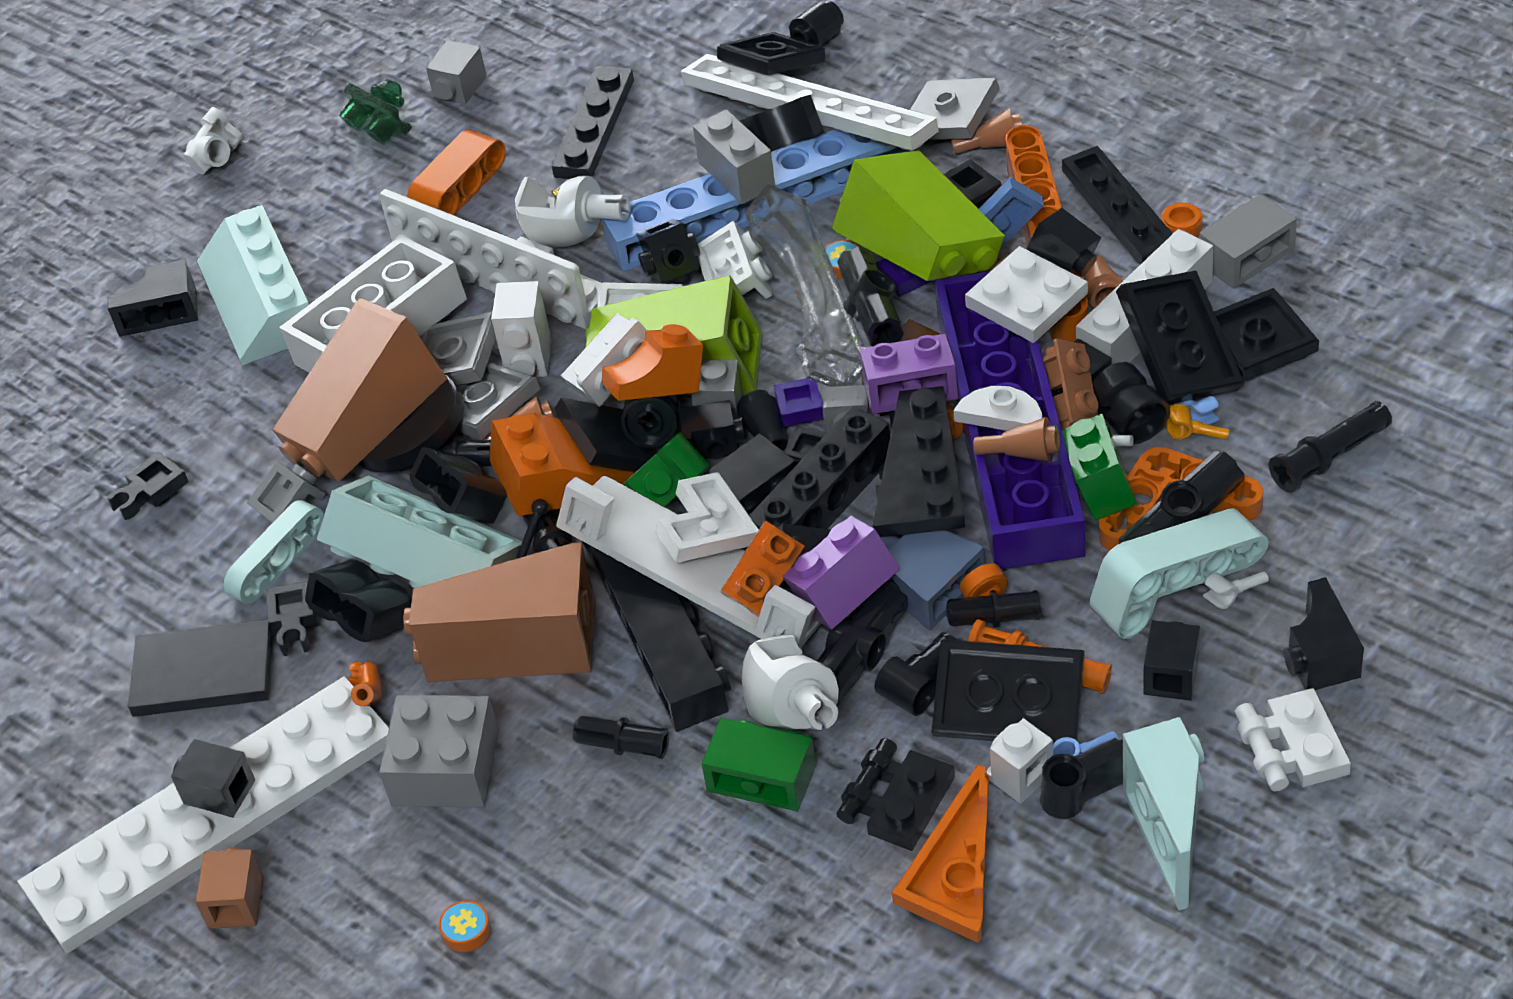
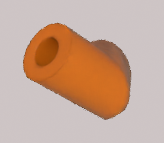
[347,660,383,706]

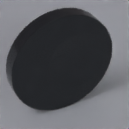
[358,375,464,472]

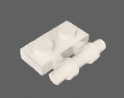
[1235,688,1351,791]

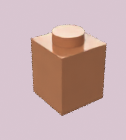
[196,848,264,929]

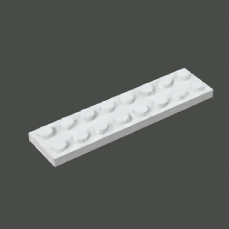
[17,676,389,954]

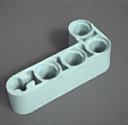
[1089,508,1269,639]

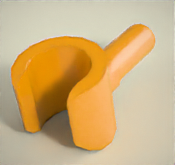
[1166,404,1230,440]

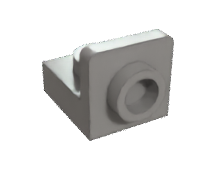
[823,385,868,433]
[247,461,326,523]

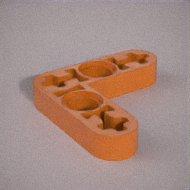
[1099,447,1264,551]

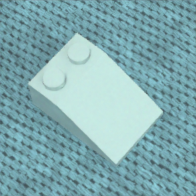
[1123,717,1204,911]

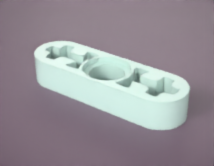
[223,500,324,604]

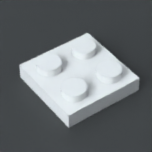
[965,246,1088,343]

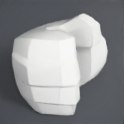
[515,176,631,248]
[742,635,839,730]

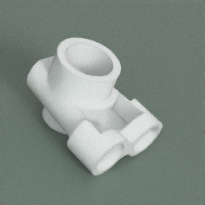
[182,107,243,175]

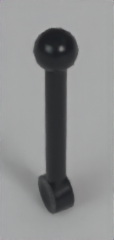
[516,499,549,559]

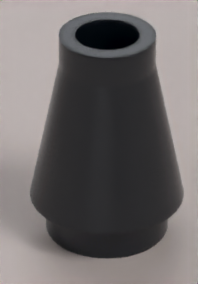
[737,390,788,451]

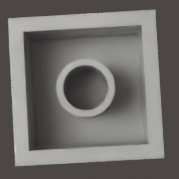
[379,695,499,807]

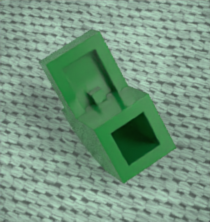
[623,432,710,507]

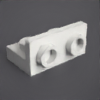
[697,220,773,299]
[561,313,647,407]

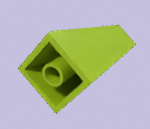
[832,150,1005,281]
[585,275,763,396]

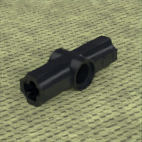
[837,246,904,346]
[1119,450,1245,544]
[817,581,908,705]

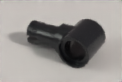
[874,632,957,716]

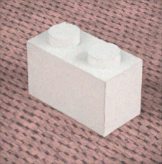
[491,281,552,377]

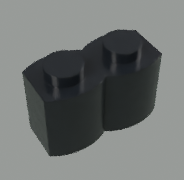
[409,447,507,523]
[305,559,412,642]

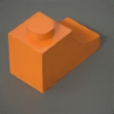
[601,324,703,401]

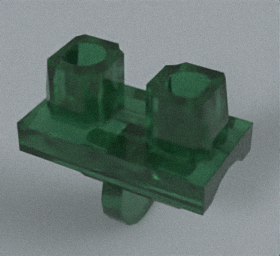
[339,79,412,145]

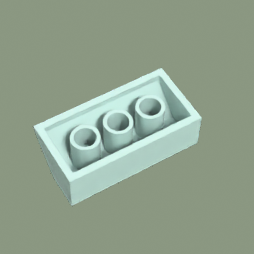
[197,205,309,366]
[317,475,522,588]

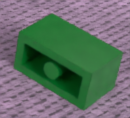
[1061,414,1137,521]
[701,718,816,812]

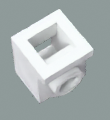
[986,718,1053,804]

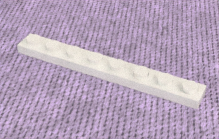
[681,54,939,151]

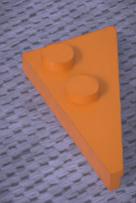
[892,764,989,943]

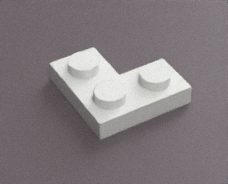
[655,472,759,563]

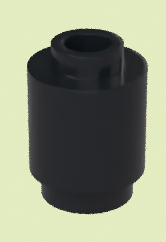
[789,0,844,46]

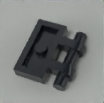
[836,738,955,851]

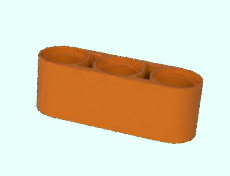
[407,129,506,216]

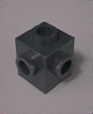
[636,218,700,284]

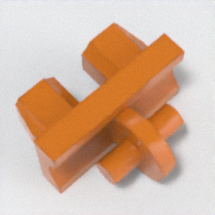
[720,521,804,617]

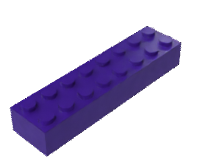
[935,272,1086,569]

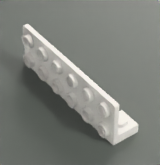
[379,189,602,329]
[556,476,822,649]

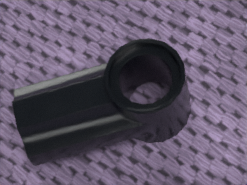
[1040,738,1123,819]

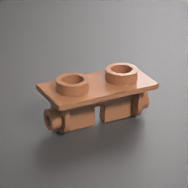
[1043,339,1098,430]

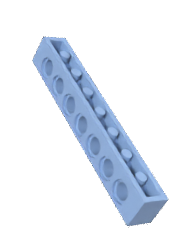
[601,129,915,272]

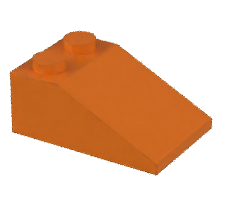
[490,413,635,517]

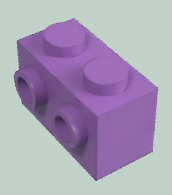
[860,334,958,414]
[782,516,900,630]

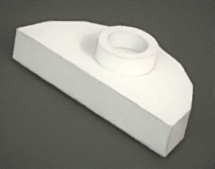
[954,386,1042,431]

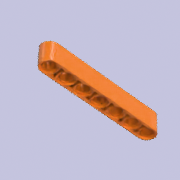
[1006,125,1088,342]

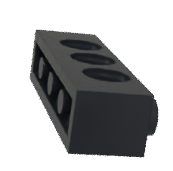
[749,406,890,529]

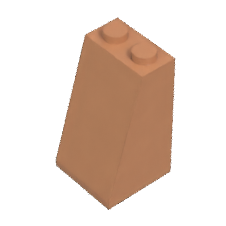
[273,298,447,482]
[403,542,595,682]

